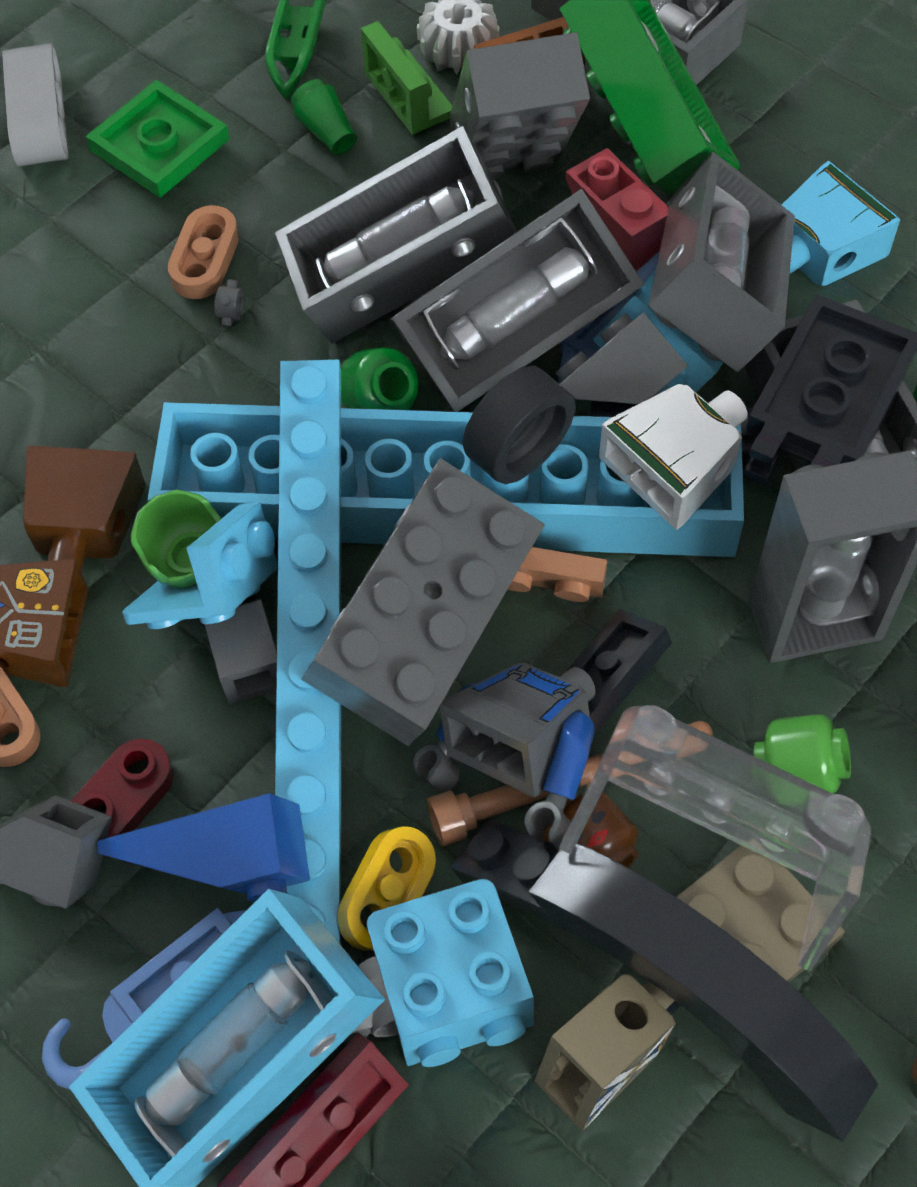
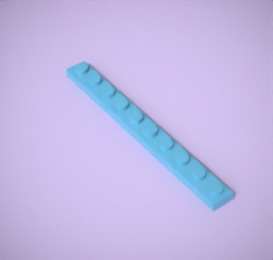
[275,360,341,945]

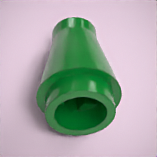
[291,79,357,155]

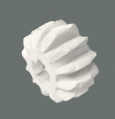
[417,0,499,75]

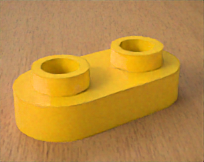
[337,827,436,951]

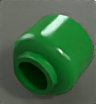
[341,347,419,410]

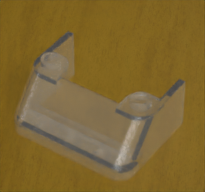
[559,705,871,972]

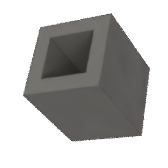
[204,600,277,705]

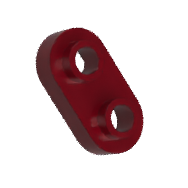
[71,739,174,838]

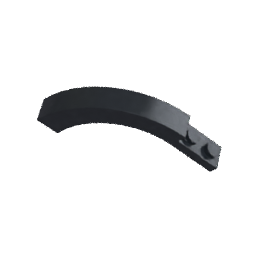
[451,819,879,1142]

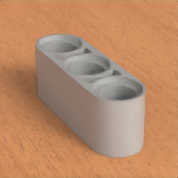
[2,43,68,167]

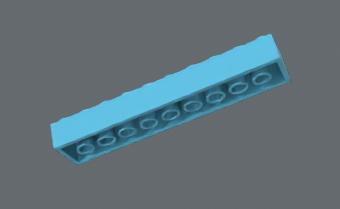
[148,402,744,557]

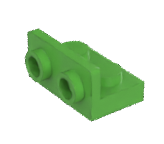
[361,21,452,135]

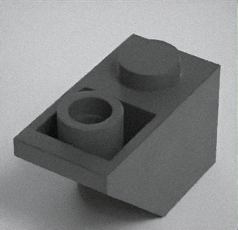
[556,313,688,404]
[0,795,112,909]

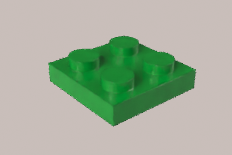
[85,79,230,198]

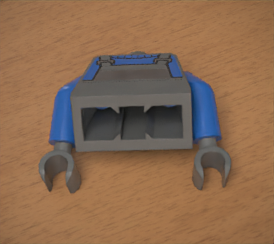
[413,663,596,850]

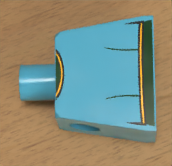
[782,161,900,286]

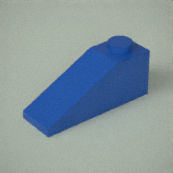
[97,793,310,902]

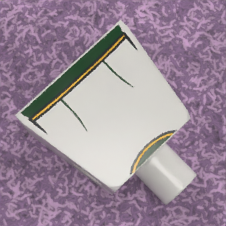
[599,384,747,530]

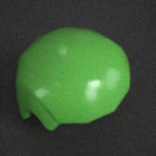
[131,489,221,589]

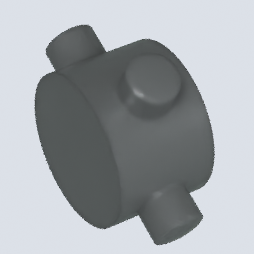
[215,279,244,327]

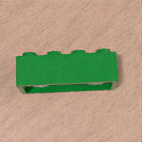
[559,0,741,195]

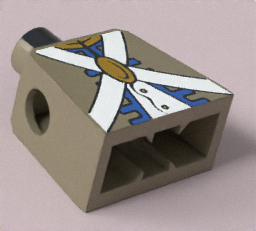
[534,973,681,1131]

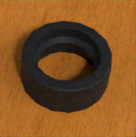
[462,365,576,485]

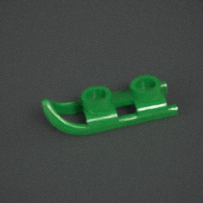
[265,0,326,99]

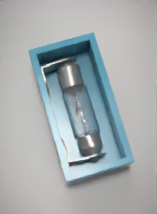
[69,889,385,1187]

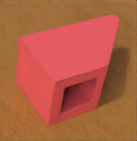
[566,148,669,272]

